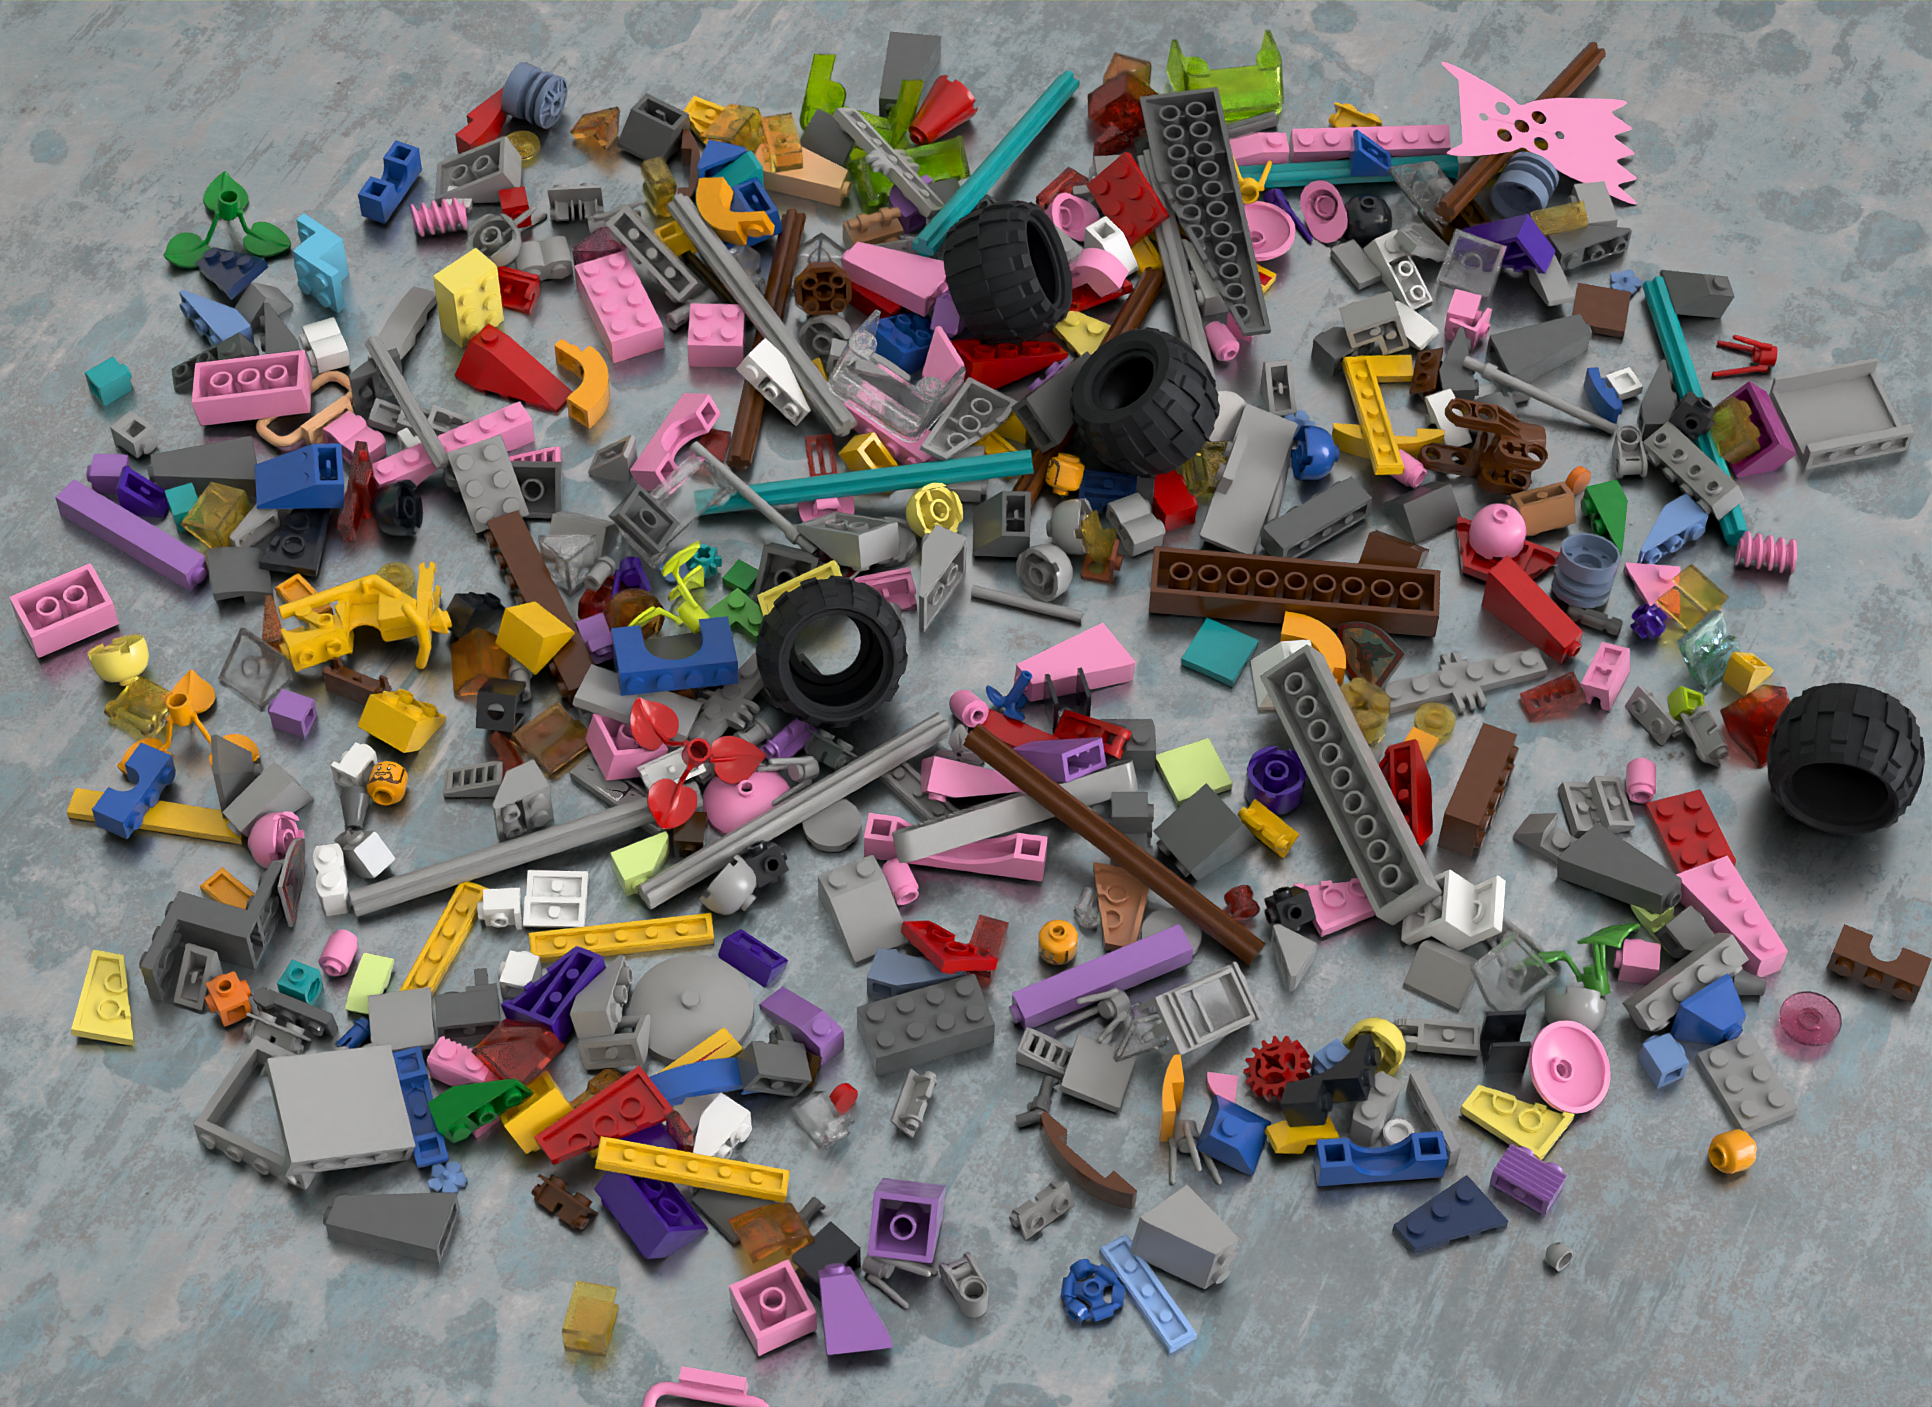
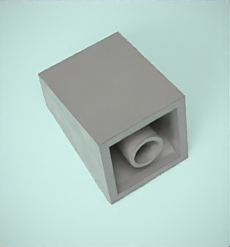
[1129,1185,1240,1289]

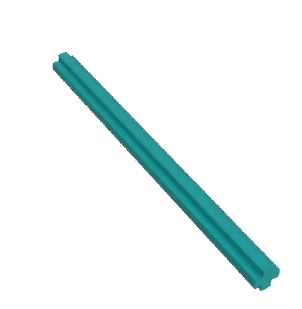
[912,70,1080,257]
[1238,154,1459,188]
[1642,276,1748,546]
[695,449,1034,516]

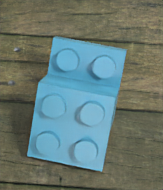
[292,213,349,313]

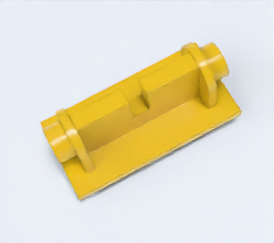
[1328,102,1383,128]
[1237,799,1300,858]

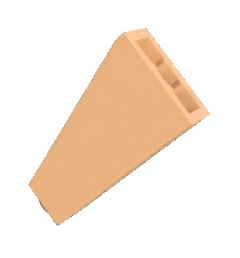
[755,130,852,207]

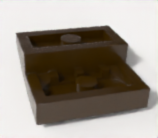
[1417,193,1492,247]

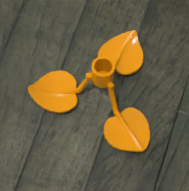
[117,669,260,774]

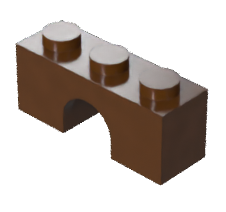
[1827,924,1932,1003]

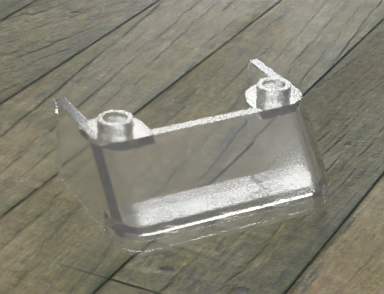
[828,309,966,443]
[614,452,737,570]

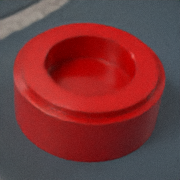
[828,1083,858,1115]

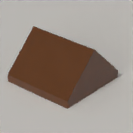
[1359,530,1429,569]

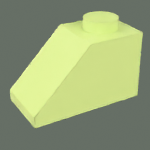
[610,831,670,897]

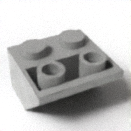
[492,759,554,842]

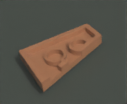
[1093,862,1150,951]

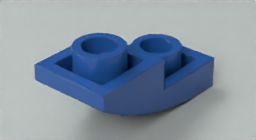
[1583,367,1622,424]

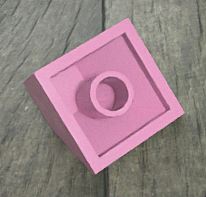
[919,325,964,405]

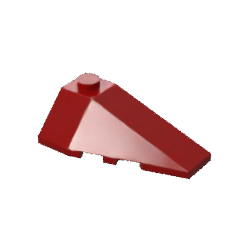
[455,323,573,413]
[950,338,1068,390]

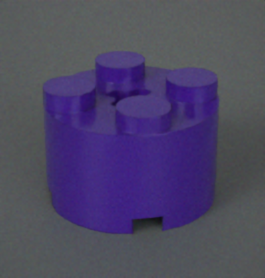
[1244,746,1306,815]

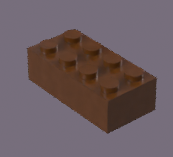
[1437,723,1519,858]

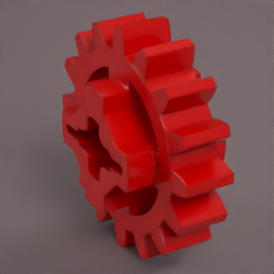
[1243,1036,1312,1102]

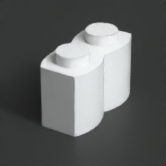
[299,317,351,374]
[313,843,351,916]

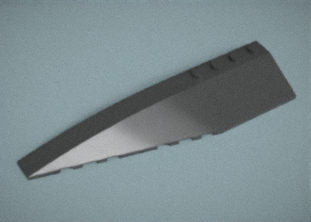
[1140,87,1271,337]

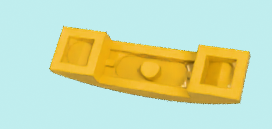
[1331,423,1445,460]

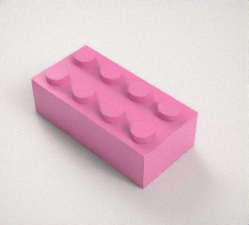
[574,250,665,364]
[192,350,312,426]

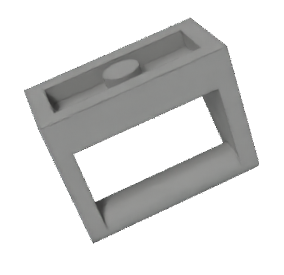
[577,1014,651,1070]

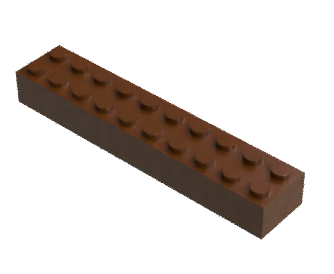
[1149,546,1441,637]

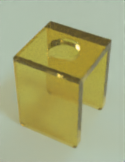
[1656,564,1729,634]
[562,1281,619,1358]

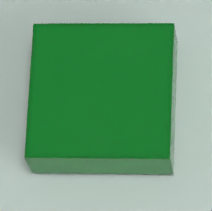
[722,559,758,595]

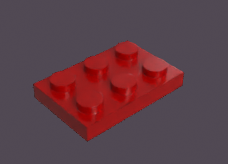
[1086,152,1170,249]
[1644,789,1736,874]

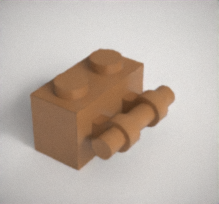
[842,207,904,249]
[1505,481,1576,536]

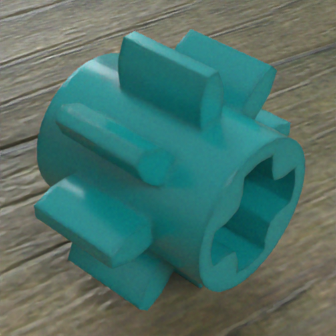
[686,543,722,580]

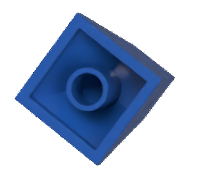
[1670,973,1746,1046]
[1196,1094,1271,1176]

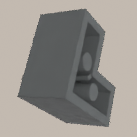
[1109,792,1154,867]

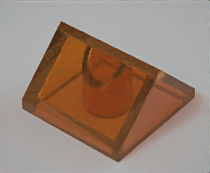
[451,626,511,696]

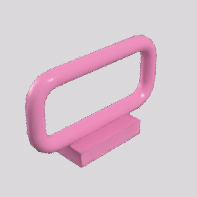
[642,1366,769,1407]

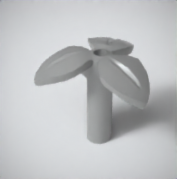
[933,722,984,766]

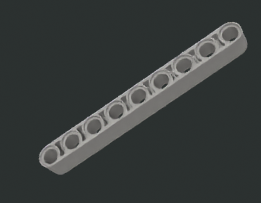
[892,759,1139,863]

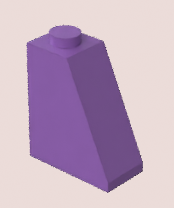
[1013,737,1106,783]
[818,1263,893,1355]

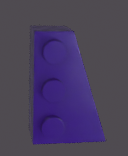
[1453,214,1556,274]
[500,945,606,1047]

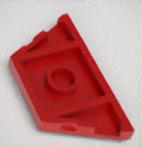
[1456,516,1559,581]

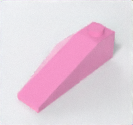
[1229,132,1290,166]
[921,756,1022,803]

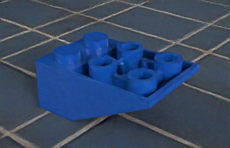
[721,177,783,254]
[857,312,955,375]
[255,444,344,509]

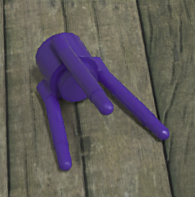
[1263,188,1313,242]
[610,557,651,610]

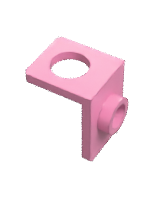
[1445,308,1492,350]

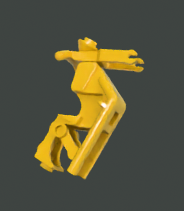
[278,561,452,672]

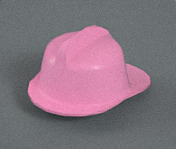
[1300,180,1348,243]
[1044,193,1101,242]

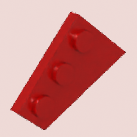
[901,920,998,974]

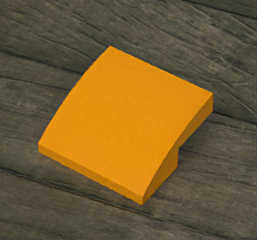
[1159,1054,1184,1142]

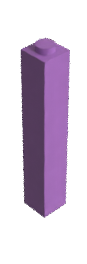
[55,479,209,591]
[1009,924,1193,1031]

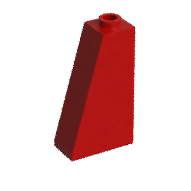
[1481,556,1583,665]

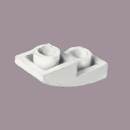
[1395,301,1440,351]
[1424,389,1472,447]

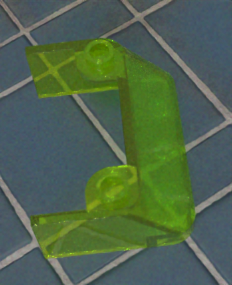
[1166,30,1284,120]
[799,53,924,151]
[848,135,971,207]

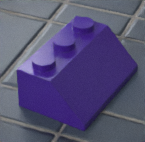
[594,1171,708,1259]

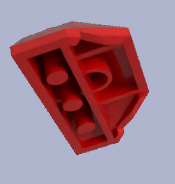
[1378,739,1433,846]

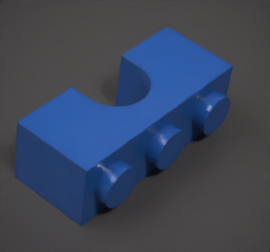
[358,140,422,224]
[92,743,176,839]

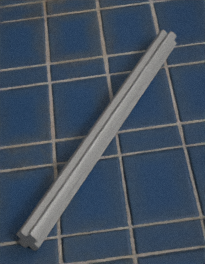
[1137,149,1220,391]
[667,193,857,437]
[638,712,950,909]
[349,781,704,917]

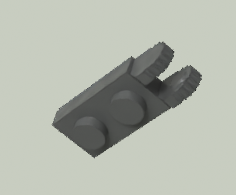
[252,987,339,1037]

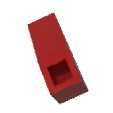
[1152,470,1198,533]

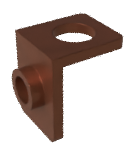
[1081,539,1123,584]

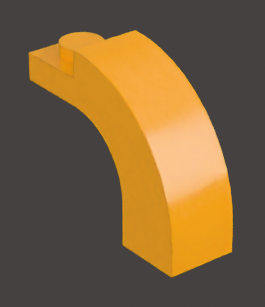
[696,177,775,245]
[554,339,610,429]
[1280,611,1346,686]

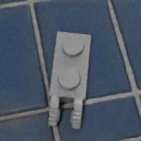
[1393,1018,1480,1056]

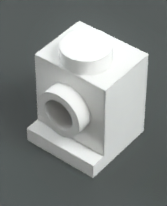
[331,742,378,787]
[478,888,522,930]

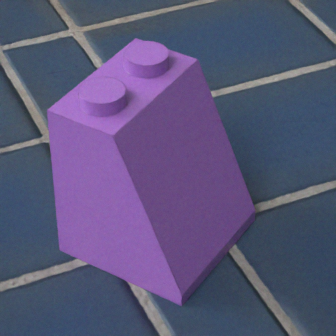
[867,1178,946,1263]

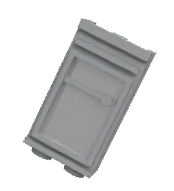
[1138,962,1262,1063]

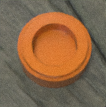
[1565,466,1591,495]

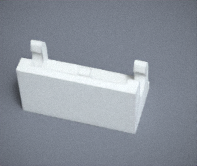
[637,747,706,792]

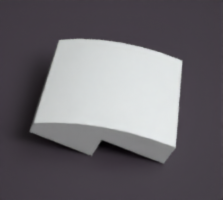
[523,870,589,928]

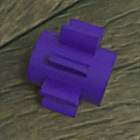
[1630,604,1668,639]

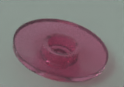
[1779,991,1842,1047]

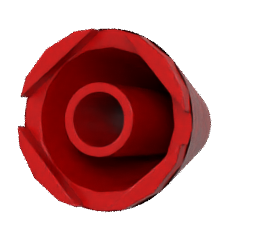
[908,75,978,146]

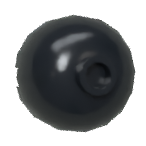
[1343,194,1392,246]
[370,479,423,536]

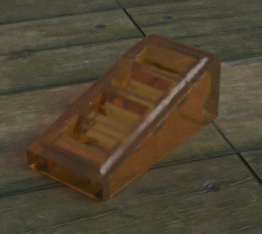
[262,594,284,661]

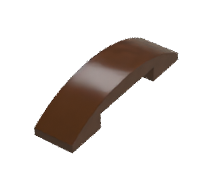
[677,129,700,202]
[1039,1111,1137,1209]

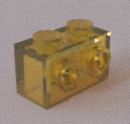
[757,112,803,173]

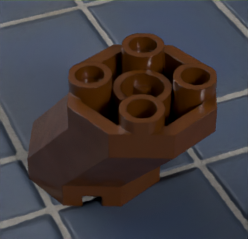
[794,261,852,318]

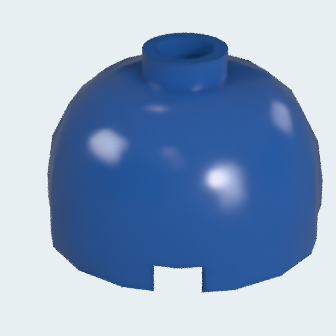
[1291,425,1339,481]

